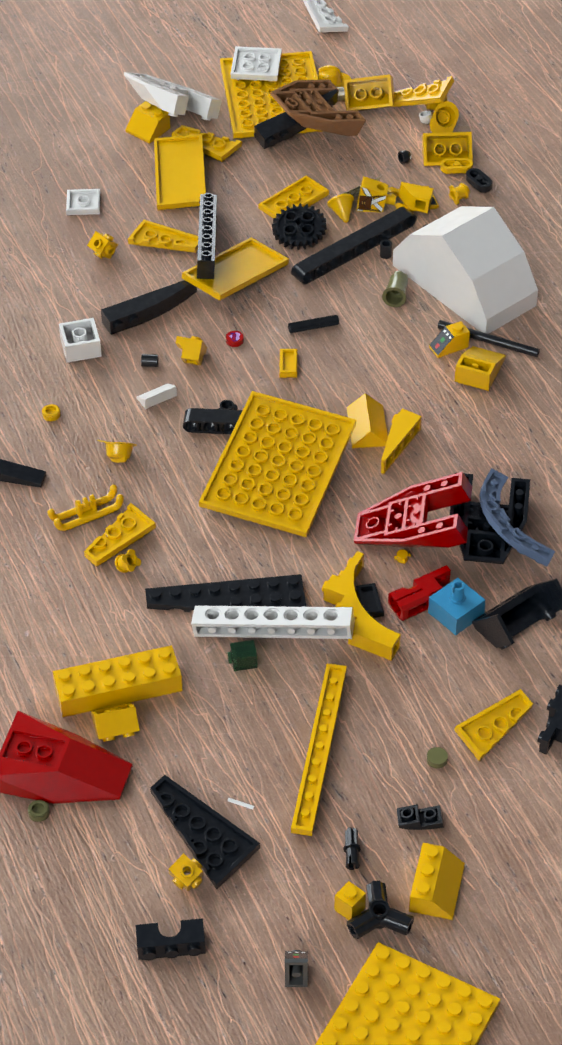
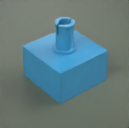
[428,578,486,635]

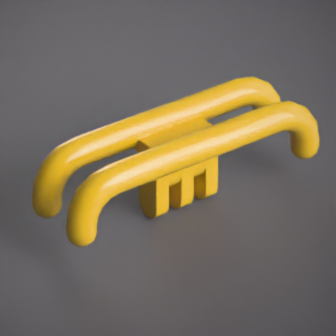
[47,485,124,531]

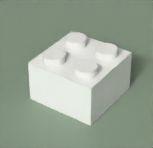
[59,318,102,363]

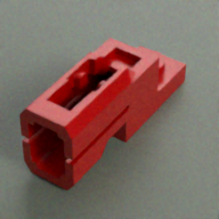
[388,565,451,621]

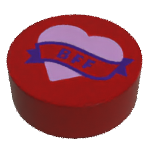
[226,331,244,347]

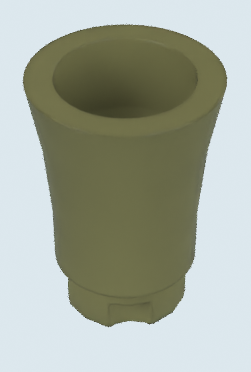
[382,271,408,307]

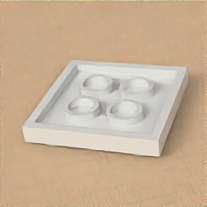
[230,46,282,82]

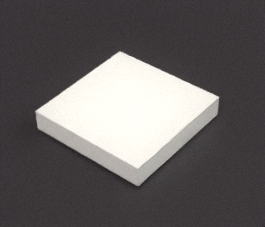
[66,189,100,215]

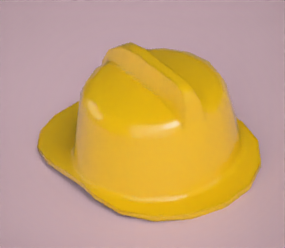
[317,65,351,87]
[429,101,459,133]
[97,440,137,463]

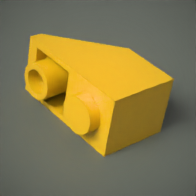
[399,182,434,213]

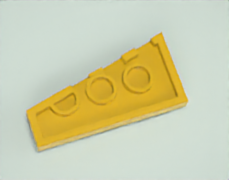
[393,76,455,107]
[172,125,242,162]
[128,220,198,253]
[84,503,156,567]
[454,689,533,761]

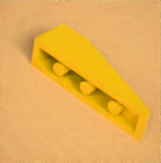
[381,408,422,474]

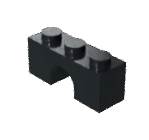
[135,918,206,961]

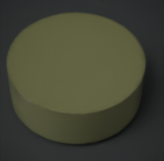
[427,747,448,768]
[28,800,50,822]

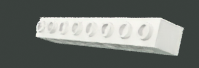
[191,605,355,639]

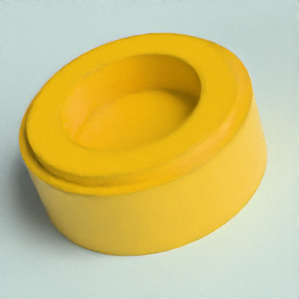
[42,404,61,421]

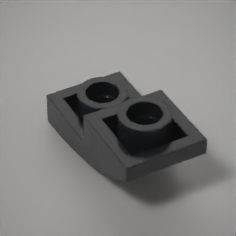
[397,804,444,830]

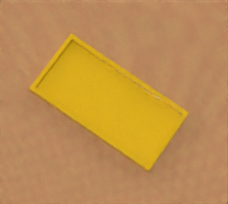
[154,134,206,210]
[182,237,289,301]

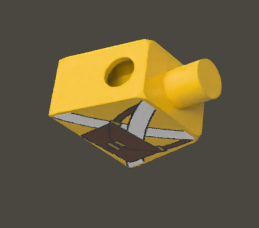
[356,176,396,213]

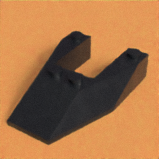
[449,473,531,564]

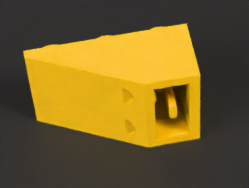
[454,346,506,391]

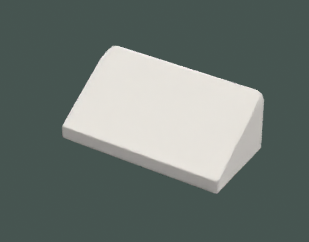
[136,384,177,409]

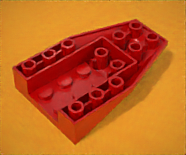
[0,711,133,804]

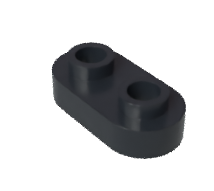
[466,168,492,193]

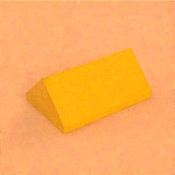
[347,393,388,448]

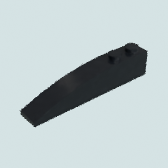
[254,89,338,149]
[101,280,197,335]

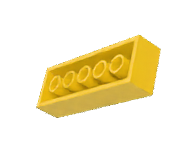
[52,645,183,717]

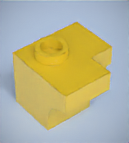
[175,336,207,365]

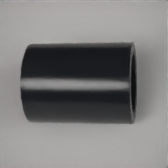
[380,240,392,259]
[141,354,158,367]

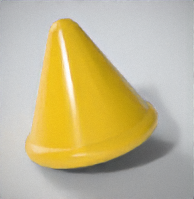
[327,194,354,223]

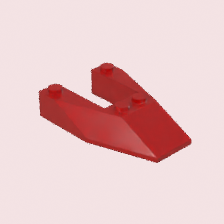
[353,472,472,548]

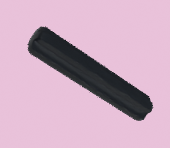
[288,315,339,333]

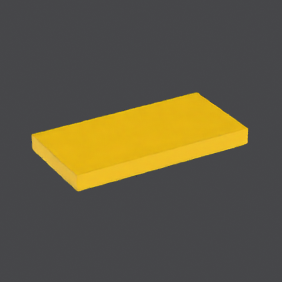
[258,175,329,218]

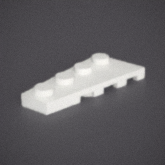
[303,0,349,33]

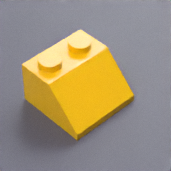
[126,101,171,144]
[91,702,140,742]

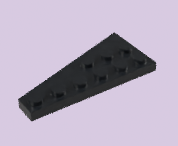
[150,775,260,890]

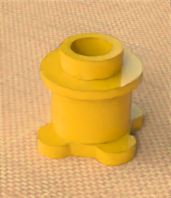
[449,183,470,205]
[115,549,141,573]

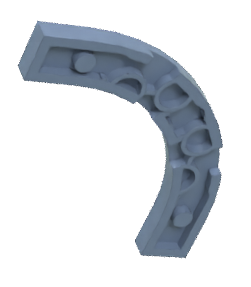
[480,468,555,567]

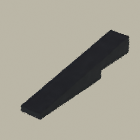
[0,459,46,488]

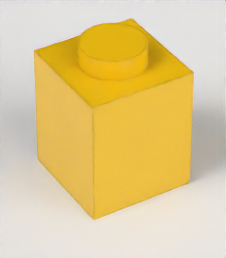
[334,881,366,920]

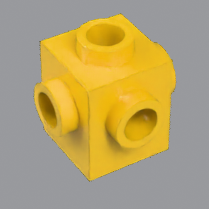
[87,231,118,259]
[168,853,203,891]

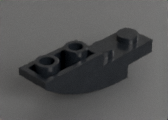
[537,684,562,755]

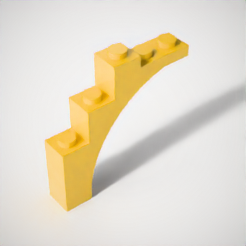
[322,551,401,661]

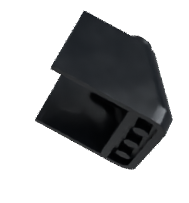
[472,578,562,650]

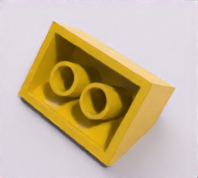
[343,74,394,111]
[422,132,473,166]
[409,843,465,920]

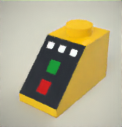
[429,321,470,358]

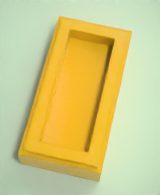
[279,349,298,378]

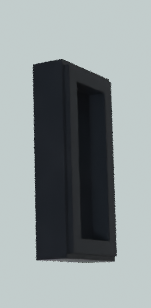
[356,583,384,618]

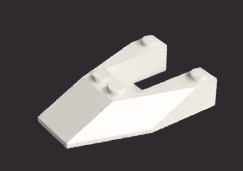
[124,72,222,121]

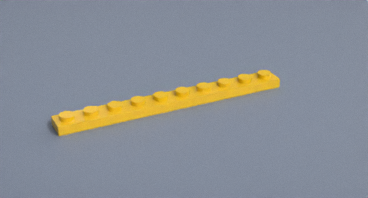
[291,663,347,836]

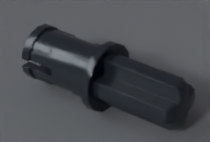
[343,827,361,870]

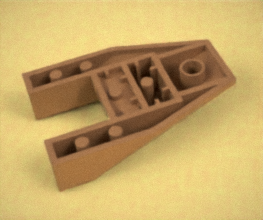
[270,79,366,136]

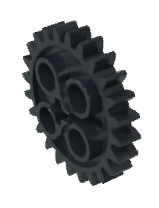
[272,203,327,250]

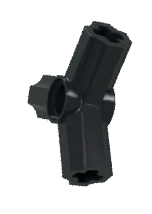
[347,880,414,939]

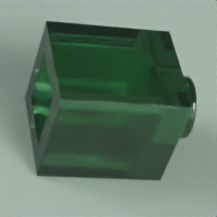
[227,640,258,671]

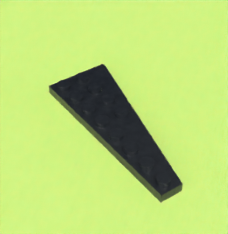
[145,574,307,612]

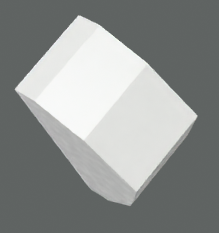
[393,206,538,334]

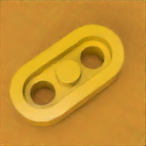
[440,158,473,174]

